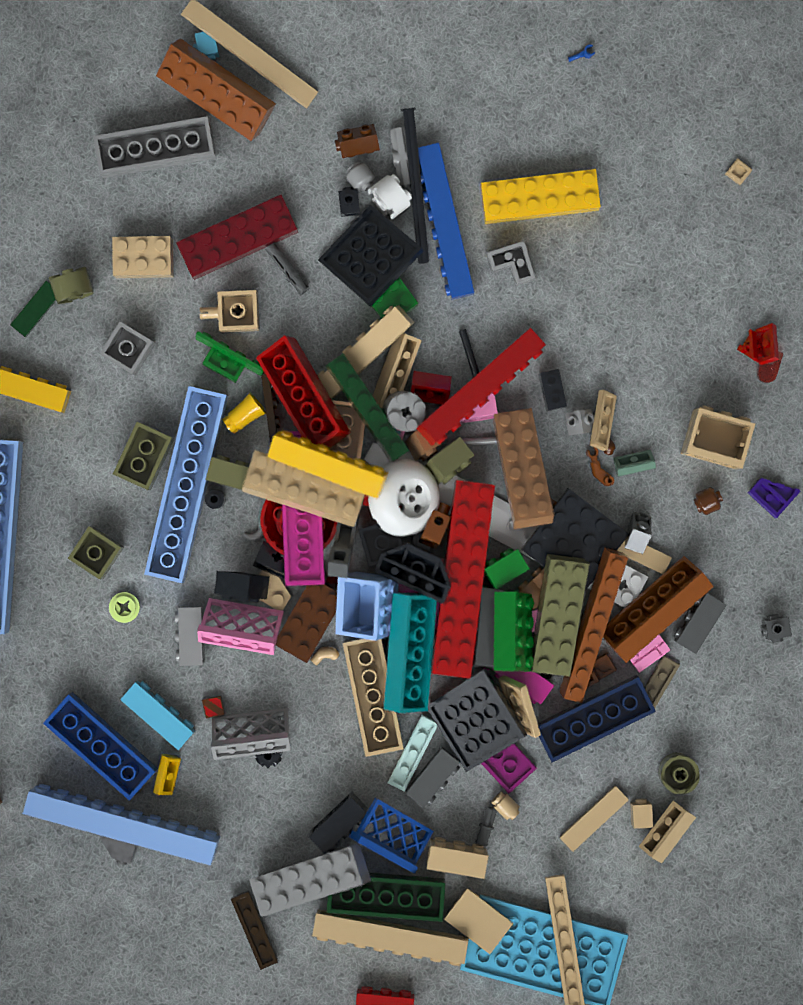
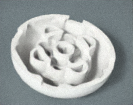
[369,459,440,537]

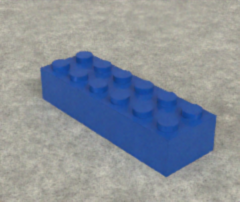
[43,692,158,801]

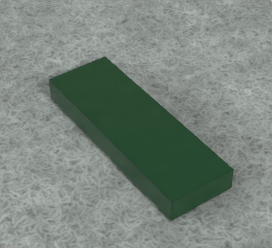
[10,281,56,337]

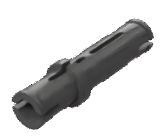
[265,243,310,295]

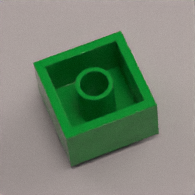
[371,277,418,320]
[484,548,529,589]

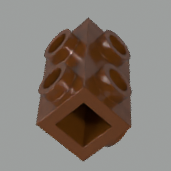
[335,124,380,158]

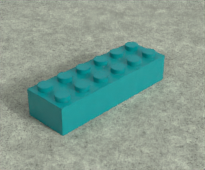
[384,593,437,713]

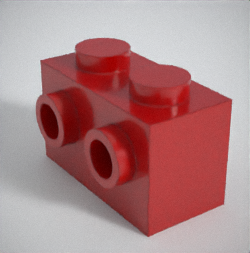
[410,371,452,405]

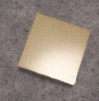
[725,158,753,185]

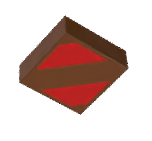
[202,695,225,719]

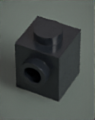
[338,187,360,217]

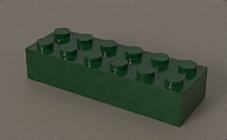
[327,873,446,922]

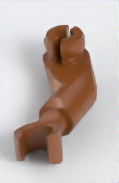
[586,447,615,486]

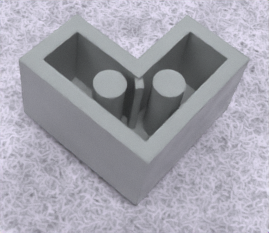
[486,241,535,286]

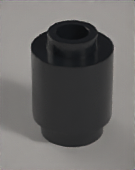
[205,490,226,509]

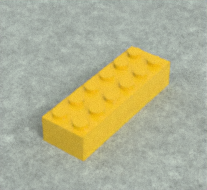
[480,169,601,224]

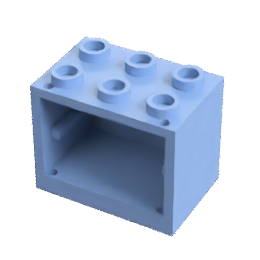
[335,571,399,641]

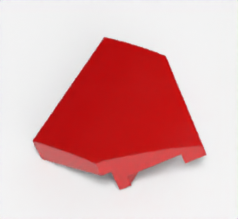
[737,323,779,365]

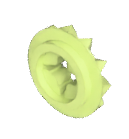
[109,592,140,623]

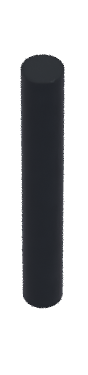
[459,329,480,378]

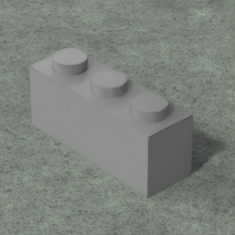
[175,606,205,666]

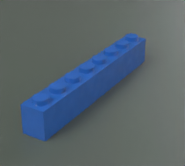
[418,143,474,300]

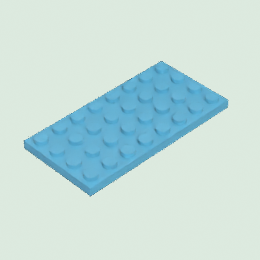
[460,894,628,1005]

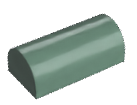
[613,450,656,477]

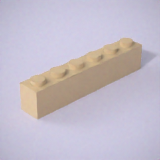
[318,305,415,399]

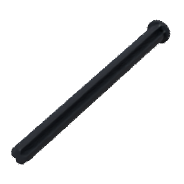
[400,108,429,264]

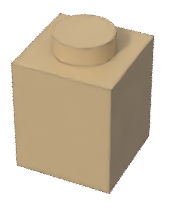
[630,799,653,829]

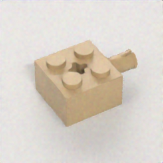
[200,290,260,333]

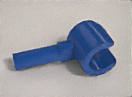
[568,44,595,62]

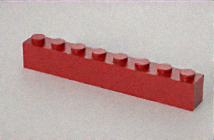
[417,328,546,446]

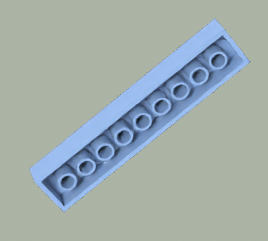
[144,386,228,583]
[0,440,23,634]
[23,784,220,866]

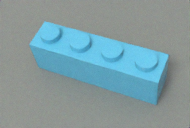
[120,681,195,750]

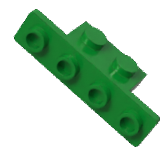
[195,331,264,383]

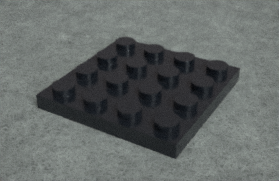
[318,204,424,307]
[521,488,629,593]
[428,668,527,772]

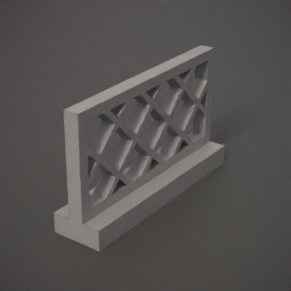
[211,708,291,760]

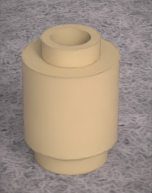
[491,791,520,820]

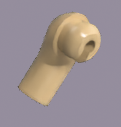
[310,647,339,666]

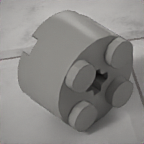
[382,391,426,431]

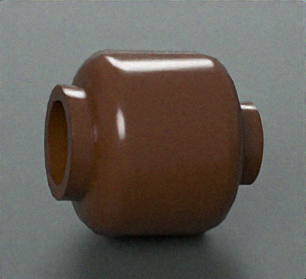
[693,487,723,515]

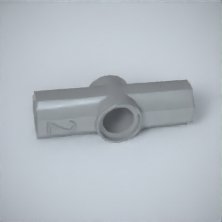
[390,127,410,188]

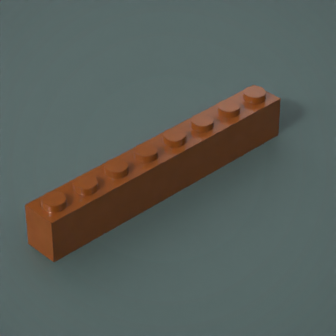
[559,548,628,703]

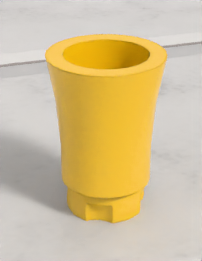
[222,392,266,434]

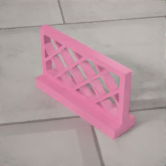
[197,598,284,655]

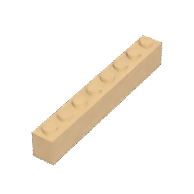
[312,910,469,966]

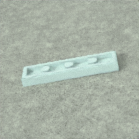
[387,714,437,792]

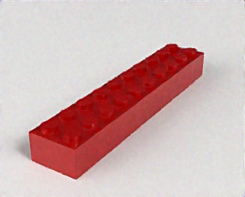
[431,480,495,679]

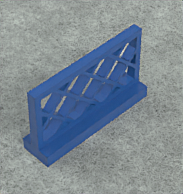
[349,798,434,874]

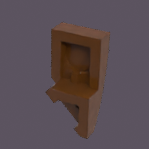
[587,653,617,688]

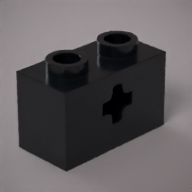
[538,369,567,412]
[253,541,285,580]

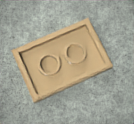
[499,675,541,738]
[444,887,513,954]

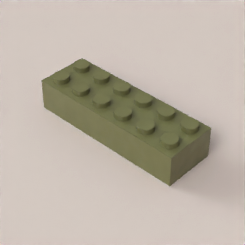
[532,554,589,676]

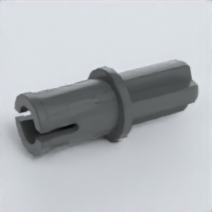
[476,807,497,846]

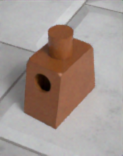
[419,502,451,549]

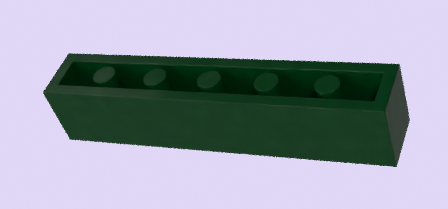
[325,353,409,462]

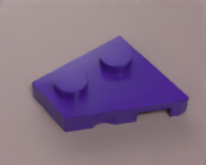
[747,478,801,518]

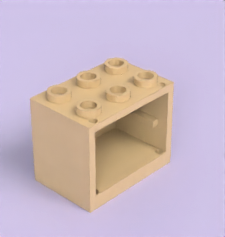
[681,406,755,469]

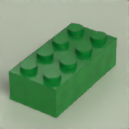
[494,592,534,672]

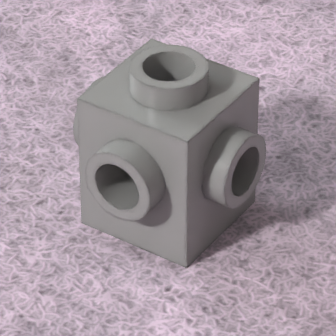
[565,406,594,436]

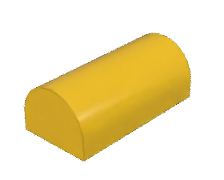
[153,754,181,795]

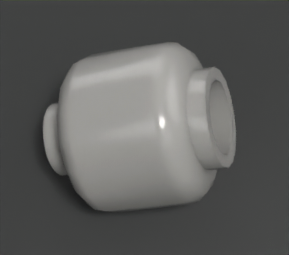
[346,162,375,192]

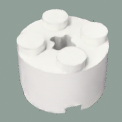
[368,174,412,220]

